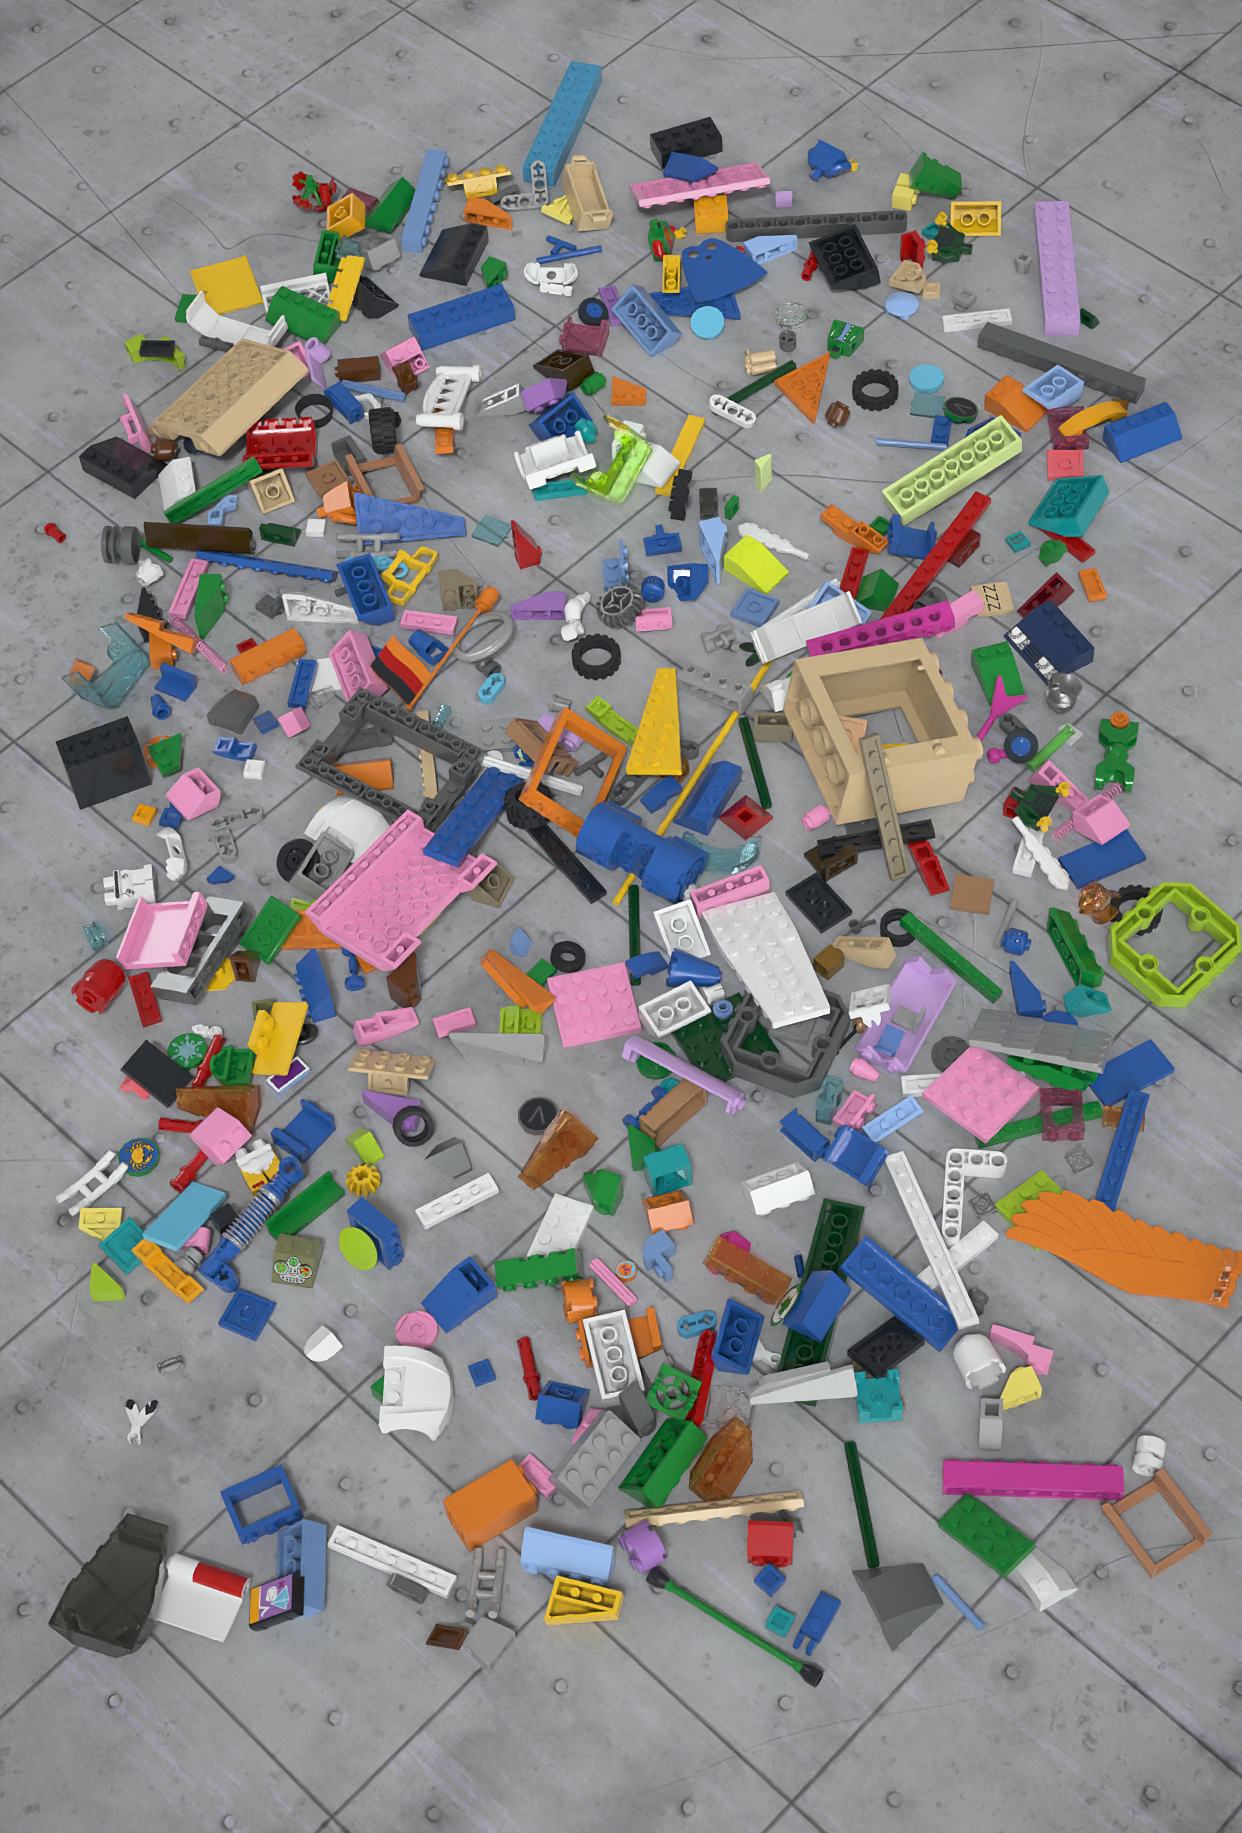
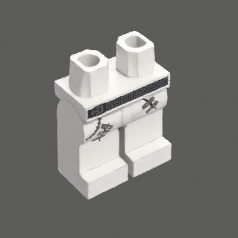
[103,864,156,910]

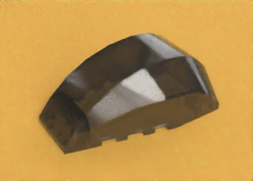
[48,1513,169,1658]

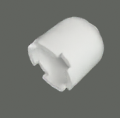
[953,1334,1006,1389]

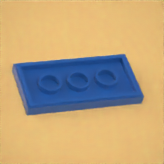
[1058,829,1146,890]
[1088,1039,1175,1109]

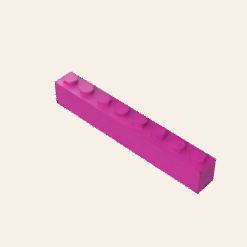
[942,1459,1124,1500]

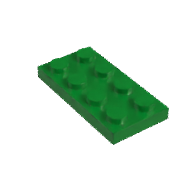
[937,1493,1035,1579]

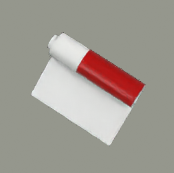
[150,1553,251,1643]

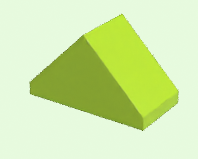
[344,1128,384,1167]
[89,1263,126,1301]

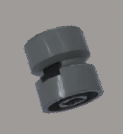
[913,586,948,609]

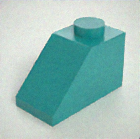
[1063,984,1112,1018]

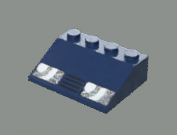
[1004,600,1095,686]

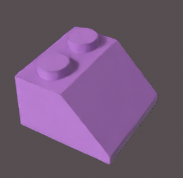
[521,378,567,413]

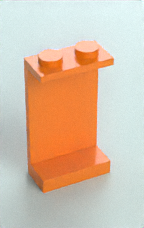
[575,1307,662,1368]

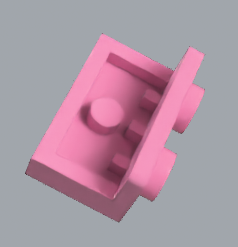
[635,607,673,632]
[832,1090,877,1130]

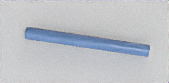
[876,438,947,451]

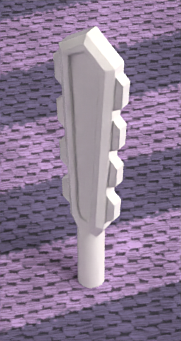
[738,522,810,561]
[1012,816,1070,891]

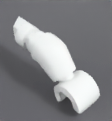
[561,592,591,641]

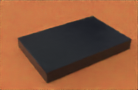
[785,872,852,934]
[120,1040,193,1108]
[847,1316,925,1379]

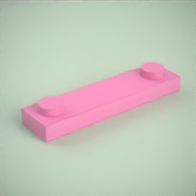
[168,558,209,620]

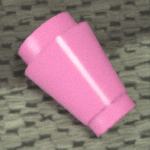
[849,1057,881,1083]

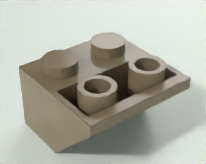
[438,569,478,611]
[754,709,792,742]

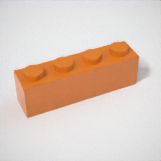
[229,628,307,685]

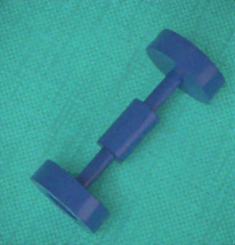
[341,946,365,991]
[622,1086,667,1130]

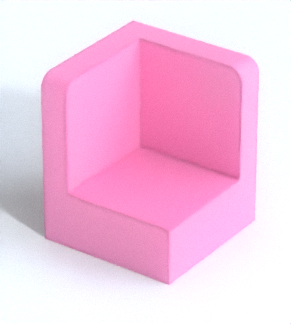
[278,706,311,738]

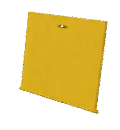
[190,255,264,315]

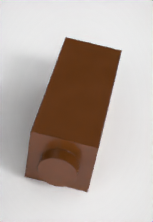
[335,356,381,382]

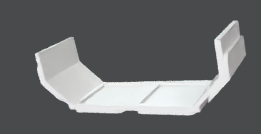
[186,291,288,347]
[749,591,862,664]

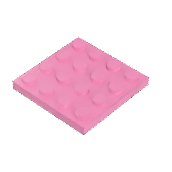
[547,962,642,1048]
[922,1046,1039,1144]

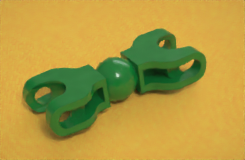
[1094,718,1139,792]

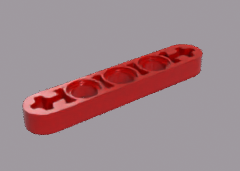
[685,1329,717,1428]

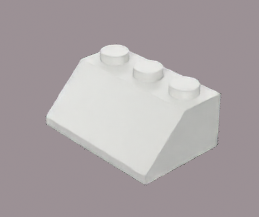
[158,457,197,510]
[638,980,711,1039]
[739,1161,815,1215]

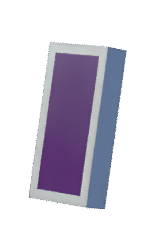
[266,1056,311,1096]

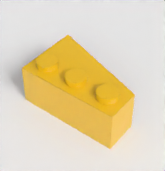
[544,1575,624,1625]

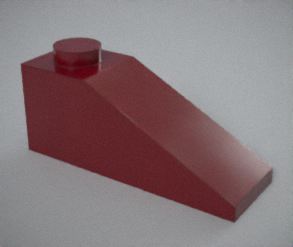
[1017,572,1075,618]

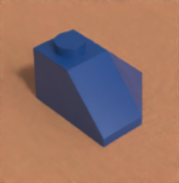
[667,563,708,601]

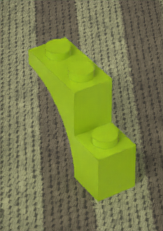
[124,334,186,370]

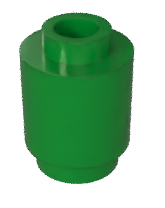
[580,372,606,396]

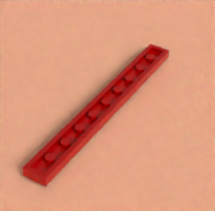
[879,491,991,620]

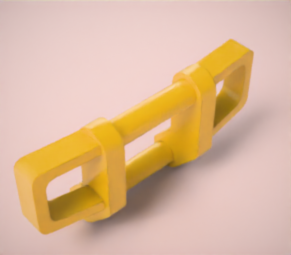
[380,546,438,606]

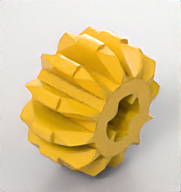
[345,1162,381,1198]

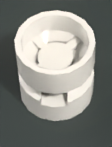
[1132,1435,1166,1477]

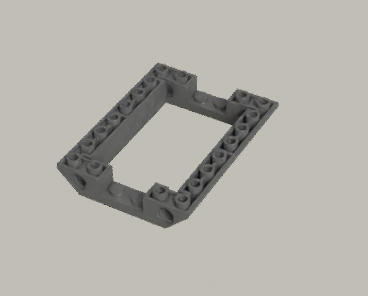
[295,687,486,832]

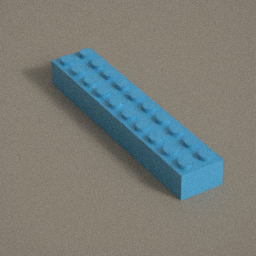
[522,61,602,187]

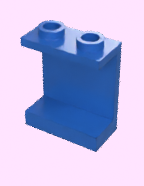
[887,514,937,560]
[270,1099,336,1164]

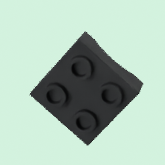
[668,469,693,521]

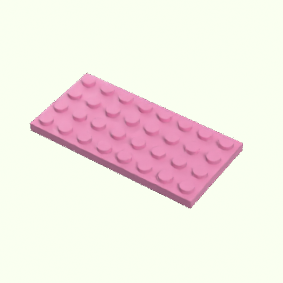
[629,162,770,208]

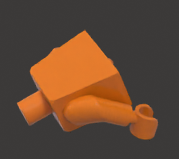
[316,481,361,525]

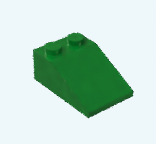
[194,574,229,639]
[971,641,1025,706]

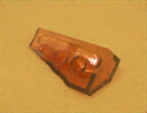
[176,1085,261,1130]
[518,1110,599,1190]

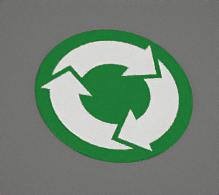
[770,1285,801,1326]

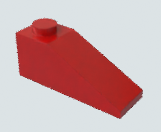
[510,520,542,569]

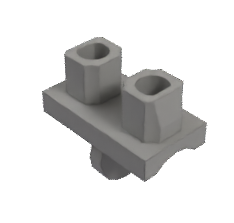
[701,622,736,654]

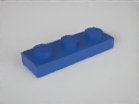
[287,659,318,709]

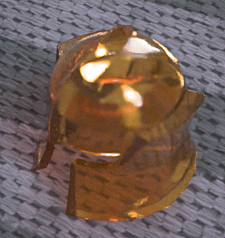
[1078,881,1122,925]

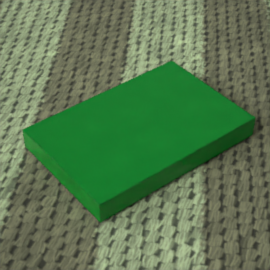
[238,895,303,965]

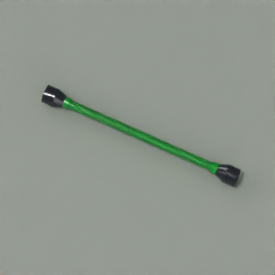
[646,1567,824,1688]

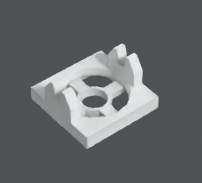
[849,984,892,1027]

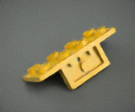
[444,164,511,200]
[247,1002,309,1075]

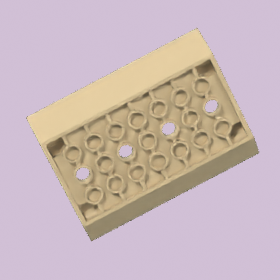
[148,338,309,456]

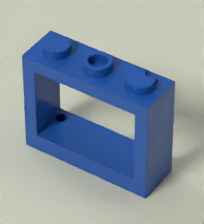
[347,1197,404,1270]
[220,1464,304,1545]

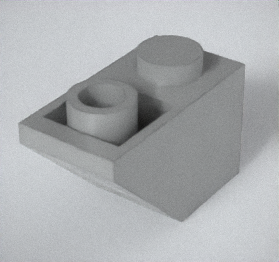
[978,1398,1003,1451]

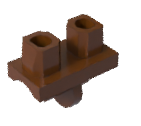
[392,360,419,396]

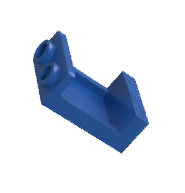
[823,1124,890,1187]

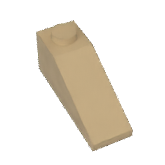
[832,936,897,969]

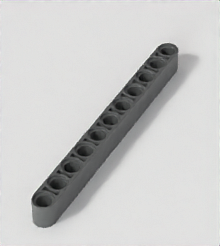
[726,210,907,242]

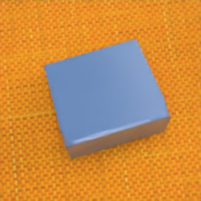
[510,928,532,957]

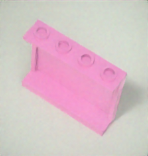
[116,892,209,970]

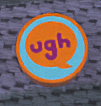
[615,1260,637,1282]

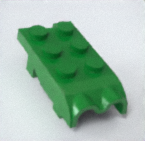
[1006,1055,1099,1092]

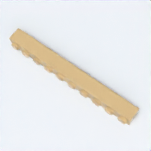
[416,710,438,799]

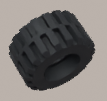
[368,407,397,453]
[504,782,552,829]

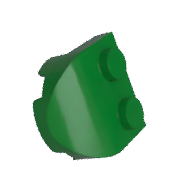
[210,1045,256,1088]

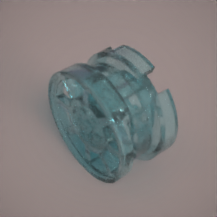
[82,920,108,951]

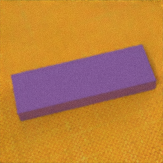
[599,285,623,327]

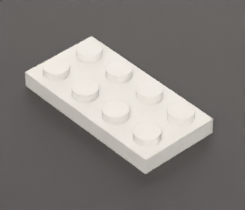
[525,1193,594,1260]

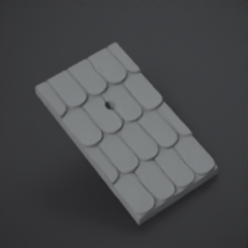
[968,1008,1113,1074]

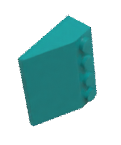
[1028,475,1110,537]

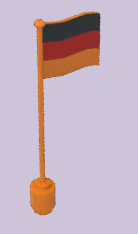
[370,586,499,711]

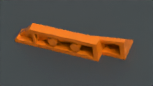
[480,949,556,1015]

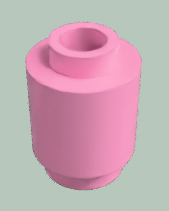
[801,804,831,831]

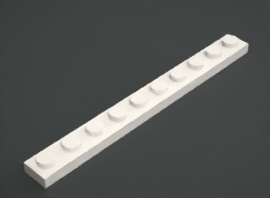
[884,1151,979,1330]

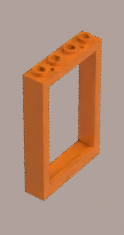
[518,707,627,838]

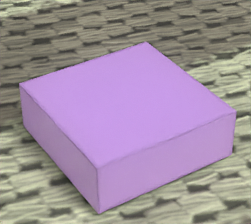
[775,191,792,208]

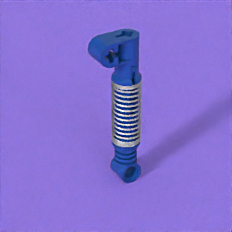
[197,1157,304,1293]

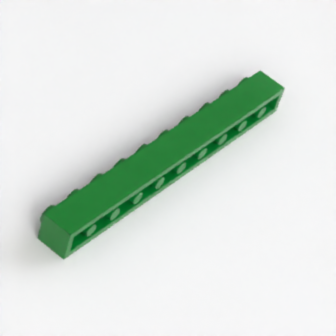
[899,912,1003,1004]
[975,1100,1103,1149]

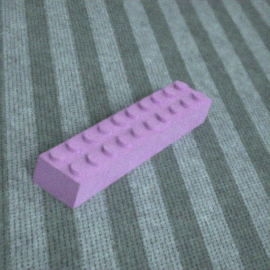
[1034,201,1080,336]

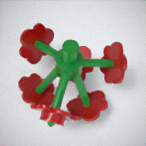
[292,171,337,212]

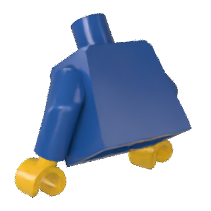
[808,139,859,182]

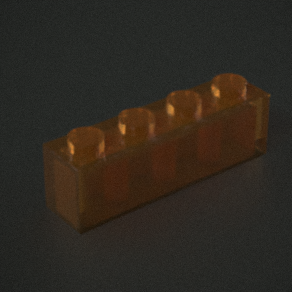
[702,1236,792,1306]

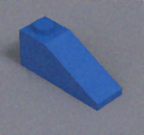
[1009,961,1046,1018]

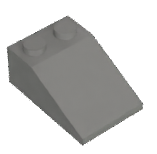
[344,232,401,271]
[289,831,355,900]

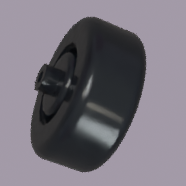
[276,838,320,882]

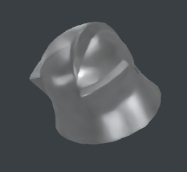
[1046,673,1082,713]

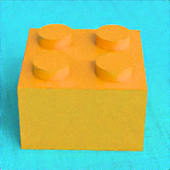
[327,193,365,241]
[694,194,729,234]

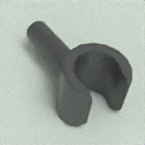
[849,919,876,934]
[779,1510,804,1538]

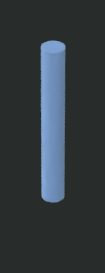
[932,1574,985,1631]

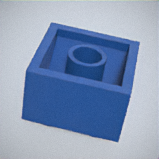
[535,1380,591,1429]

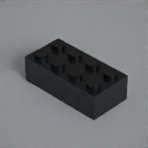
[650,117,723,169]

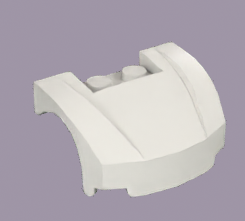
[514,431,596,490]
[304,797,392,863]
[379,1346,454,1441]

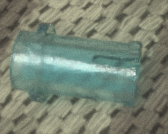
[432,704,452,728]

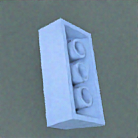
[520,1527,616,1588]

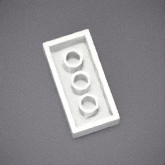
[583,1310,646,1408]

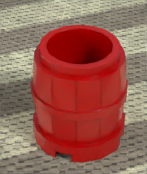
[71,959,126,1014]

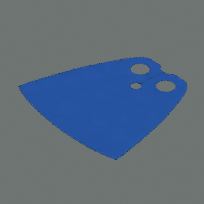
[682,238,768,303]

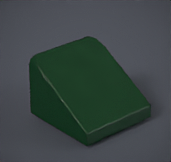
[1080,308,1100,329]

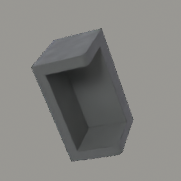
[331,435,365,477]

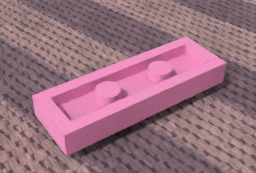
[400,610,458,635]

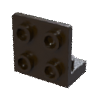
[804,836,858,881]

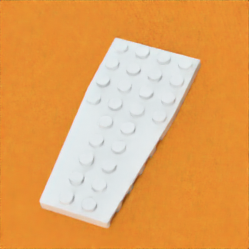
[701,892,830,1028]

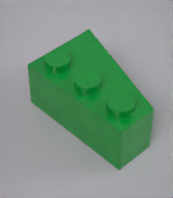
[909,152,962,199]
[313,230,344,283]

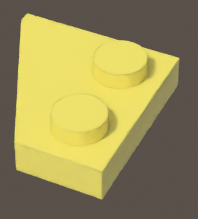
[541,195,573,225]
[79,1208,123,1241]

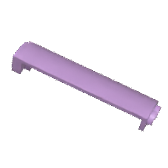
[854,956,957,1074]
[622,1035,747,1116]

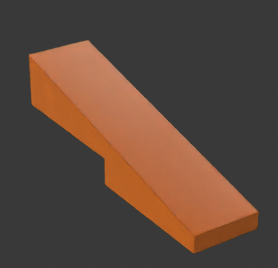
[125,612,198,654]

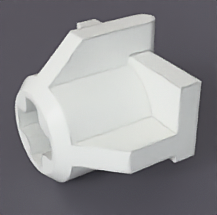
[136,558,164,587]

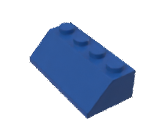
[1103,402,1182,463]
[336,553,395,626]
[673,760,741,836]

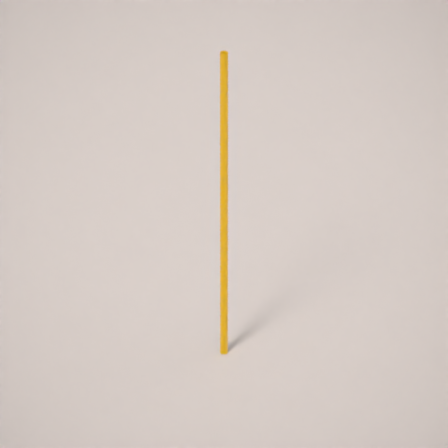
[612,659,775,906]

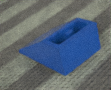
[421,1256,497,1334]

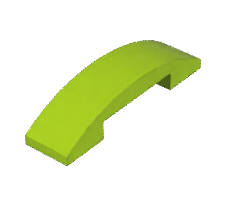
[585,695,638,746]

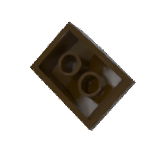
[533,349,595,390]

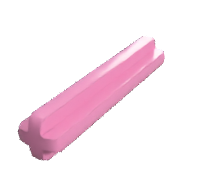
[589,1258,638,1307]

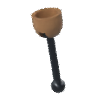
[836,1017,867,1056]

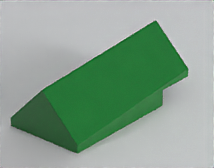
[365,176,416,233]

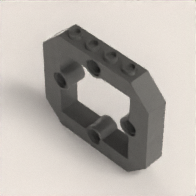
[720,989,851,1098]

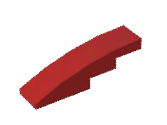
[906,840,950,896]

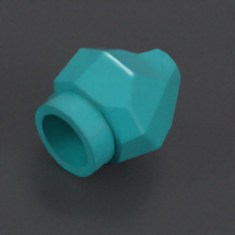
[574,418,597,443]

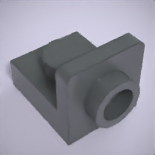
[255,594,284,619]

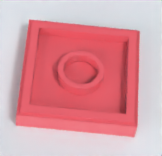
[1047,450,1084,481]

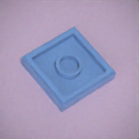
[730,587,779,627]

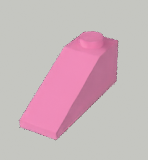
[1028,760,1090,811]

